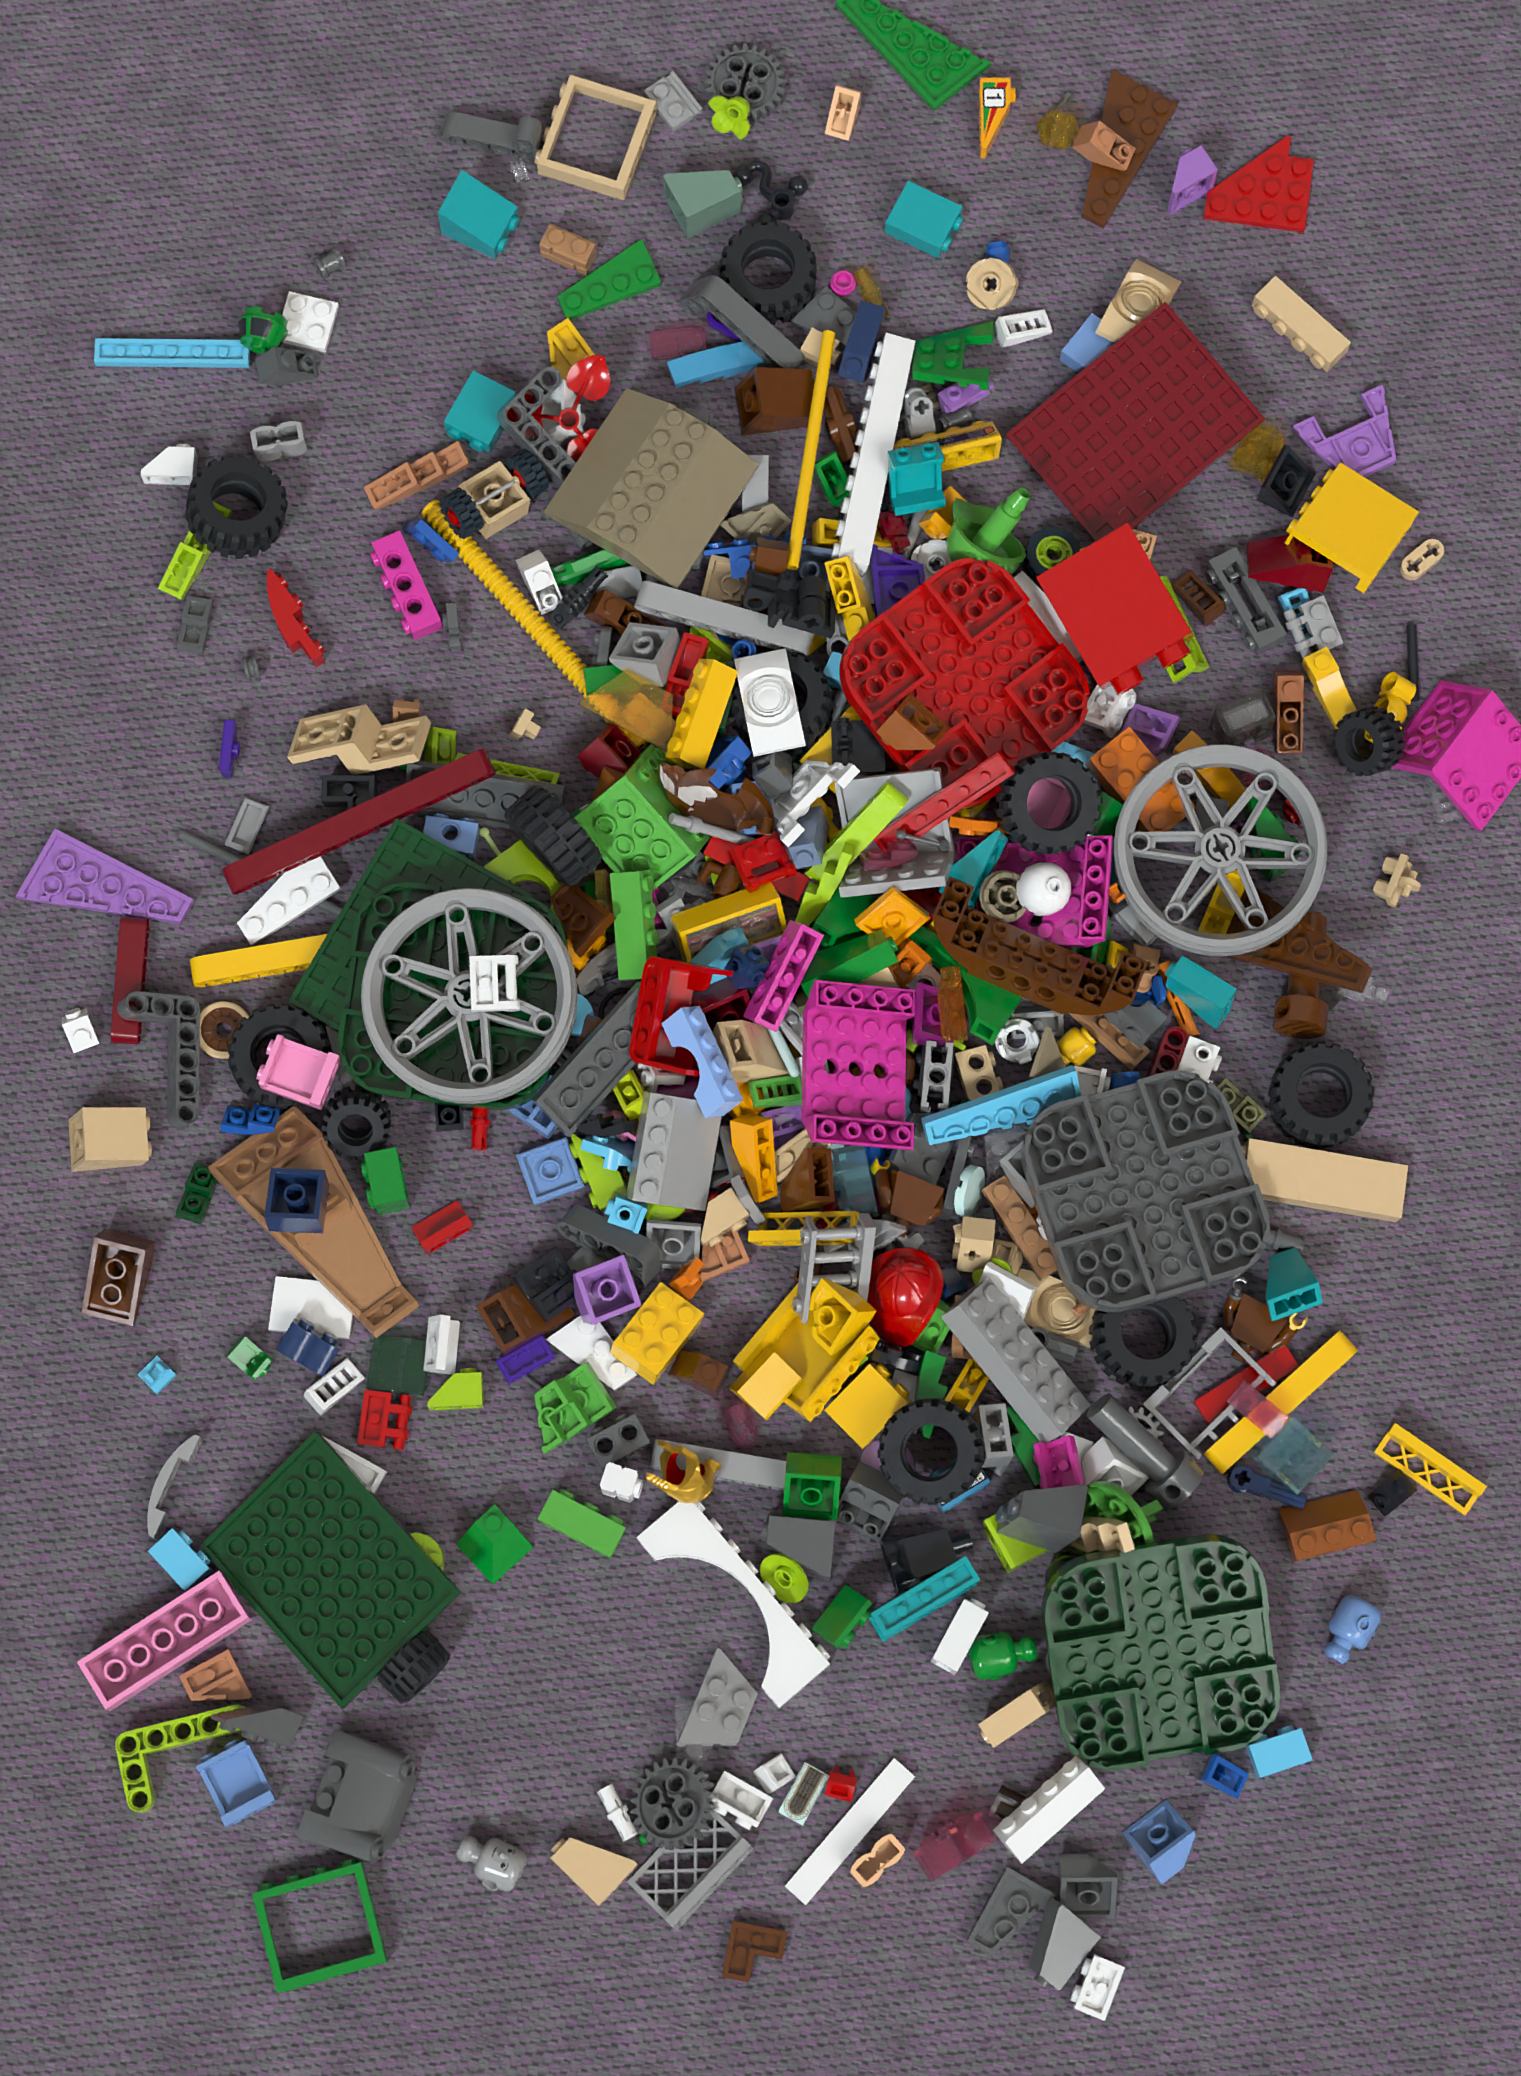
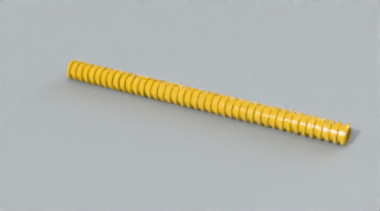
[421,500,650,750]

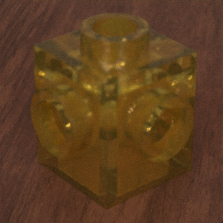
[1036,109,1079,150]

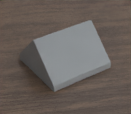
[646,1220,702,1269]

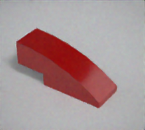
[660,632,709,717]

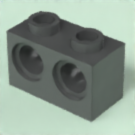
[586,1413,651,1471]

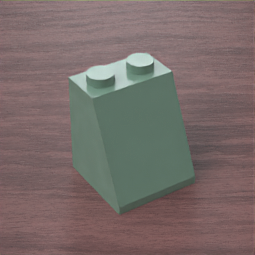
[663,170,743,239]

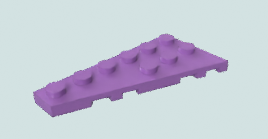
[16,829,195,924]

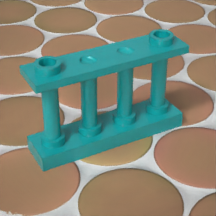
[869,1556,980,1642]

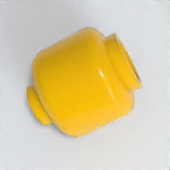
[1057,1027,1097,1066]

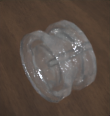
[509,158,529,184]

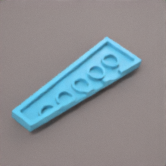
[921,1065,1081,1145]

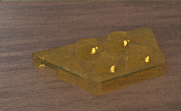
[580,670,673,753]

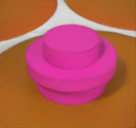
[830,270,856,296]

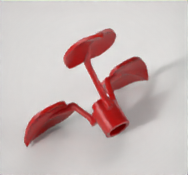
[507,355,610,463]

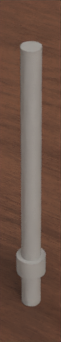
[668,813,791,860]

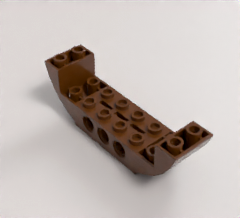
[933,876,1148,1015]

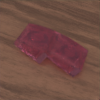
[649,327,706,360]
[860,839,918,870]
[1227,1380,1290,1439]

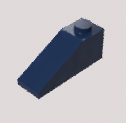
[838,300,886,383]

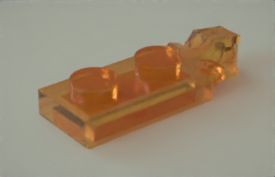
[937,966,968,1042]

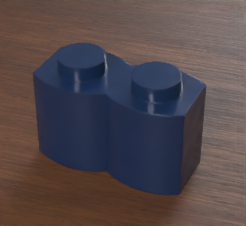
[276,1318,342,1377]

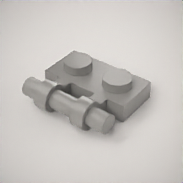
[1283,595,1343,659]

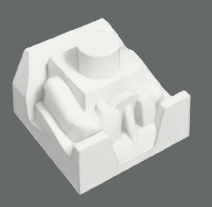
[533,379,586,446]

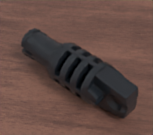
[549,565,608,629]

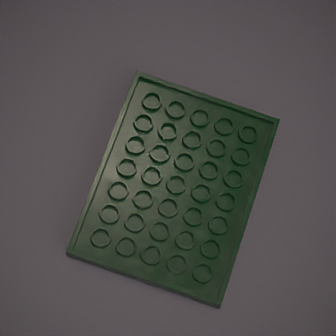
[200,1431,462,1709]

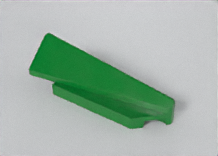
[550,547,632,587]

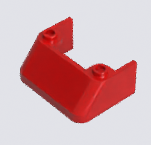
[629,957,733,1076]

